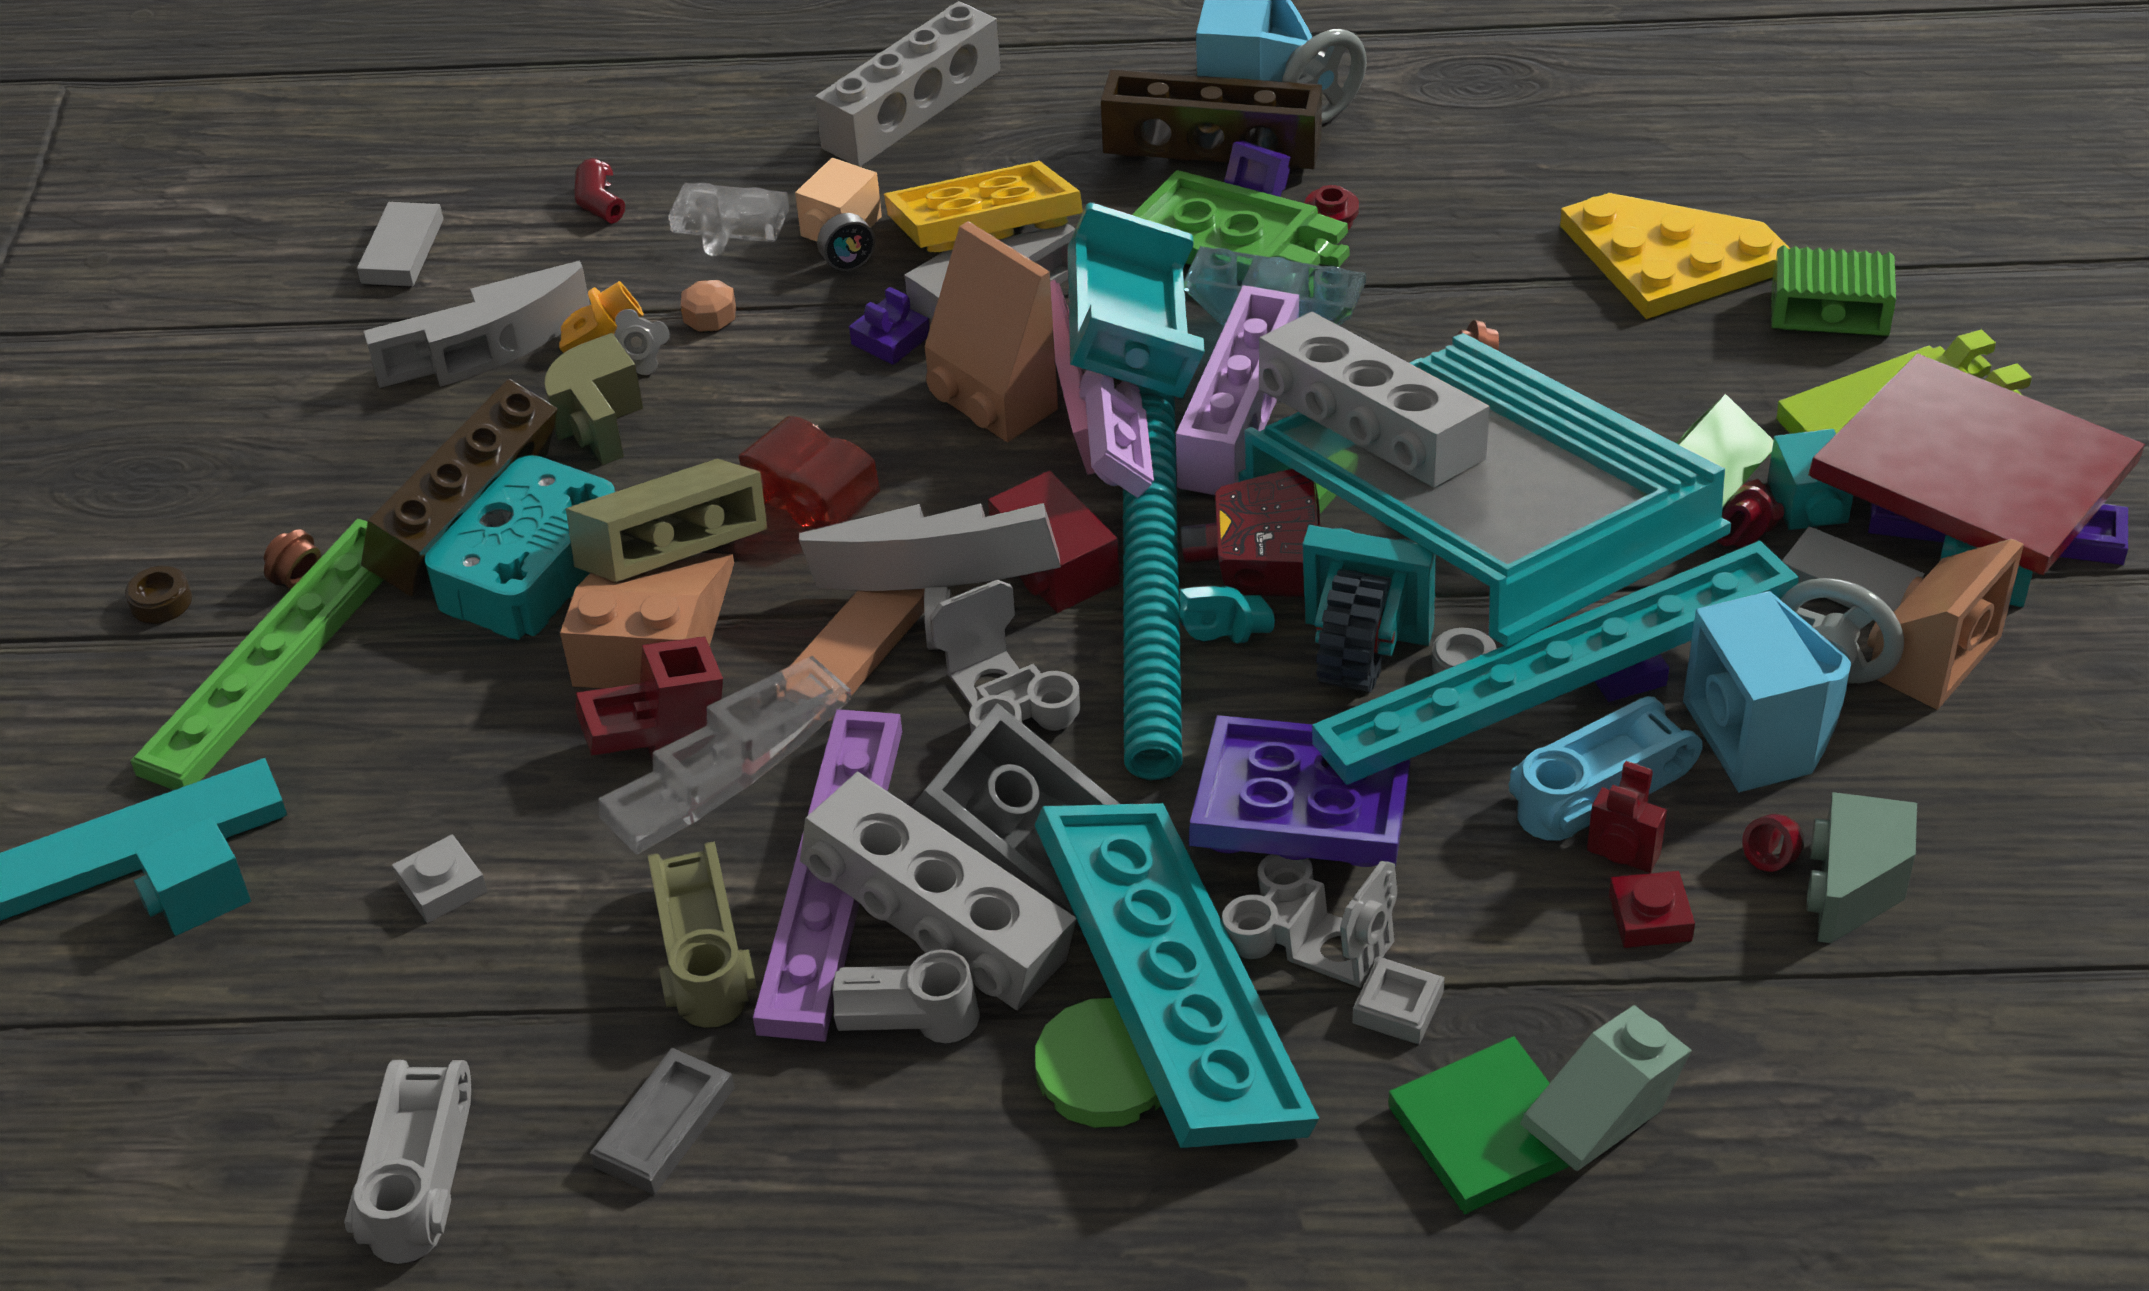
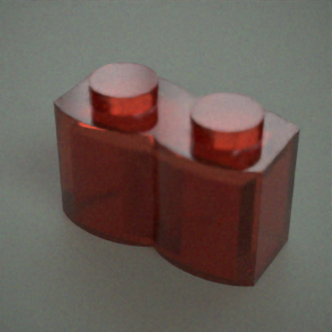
[738,416,880,529]

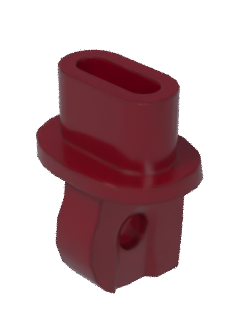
[1717,478,1785,547]

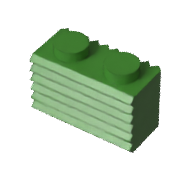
[1771,245,1896,336]

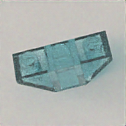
[1184,246,1366,328]

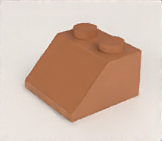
[1867,539,2024,710]

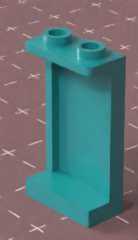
[1067,203,1205,398]

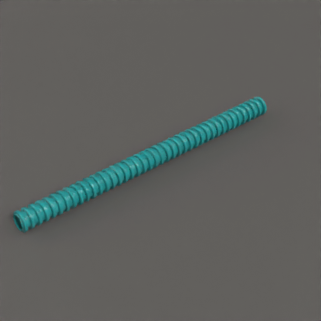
[1123,381,1182,780]

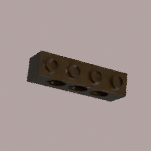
[1101,69,1322,170]
[361,378,558,597]

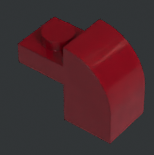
[575,636,723,764]

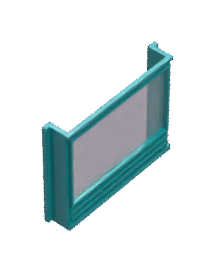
[1238,333,1731,647]

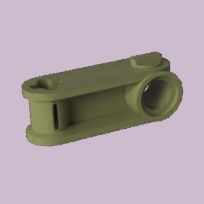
[648,841,757,1028]

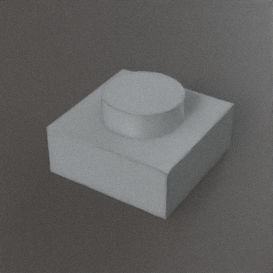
[392,834,487,923]

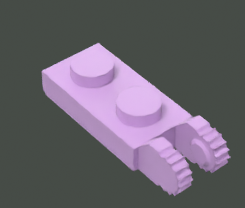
[1079,370,1154,498]

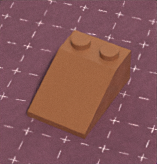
[925,221,1058,443]
[560,553,734,688]

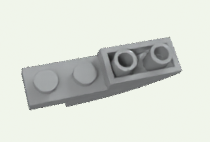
[363,260,590,388]

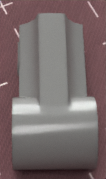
[833,949,980,1043]

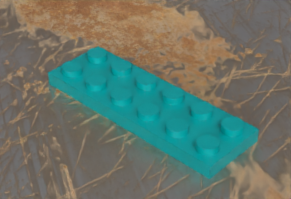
[1034,803,1319,1148]

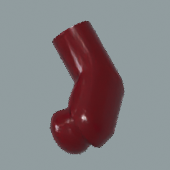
[574,158,625,223]

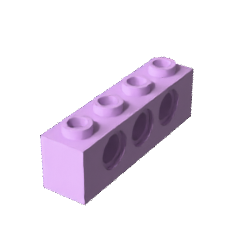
[1176,285,1299,495]

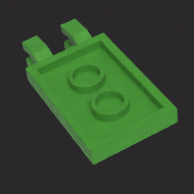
[1132,170,1350,298]

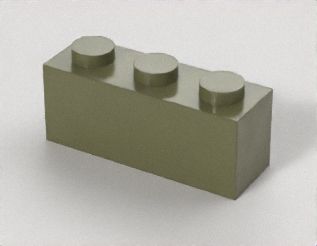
[566,459,767,582]

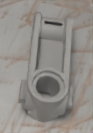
[344,1060,471,1264]

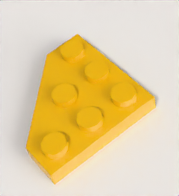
[1560,193,1790,319]

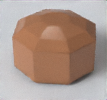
[681,280,736,332]

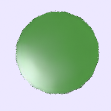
[1035,998,1161,1128]

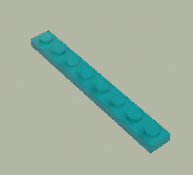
[1312,541,1799,785]

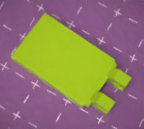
[1776,329,2032,434]

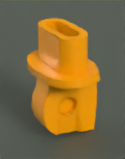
[559,281,644,353]

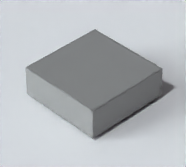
[1352,957,1445,1045]

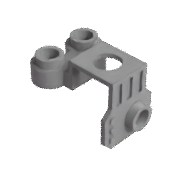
[929,579,1080,734]
[1222,854,1398,988]

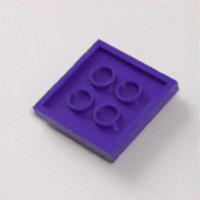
[1189,715,1412,867]

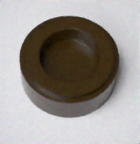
[125,566,192,624]

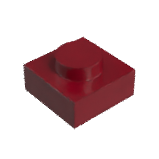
[1609,871,1695,948]

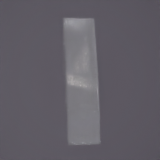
[598,656,851,855]

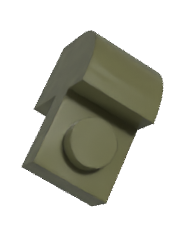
[544,333,643,465]

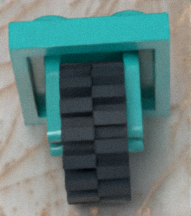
[1303,525,1435,692]

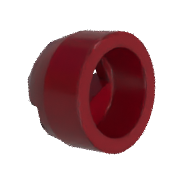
[1742,814,1804,872]

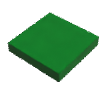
[1388,1036,1570,1215]

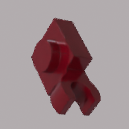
[1587,761,1667,873]

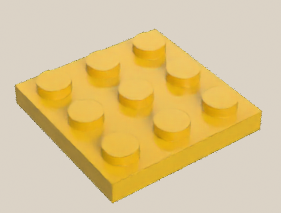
[884,161,1083,252]

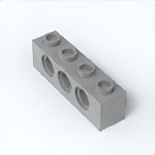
[815,1,1000,167]
[1259,312,1490,488]
[800,771,1077,1011]

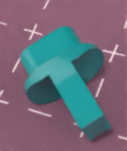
[1179,585,1275,643]

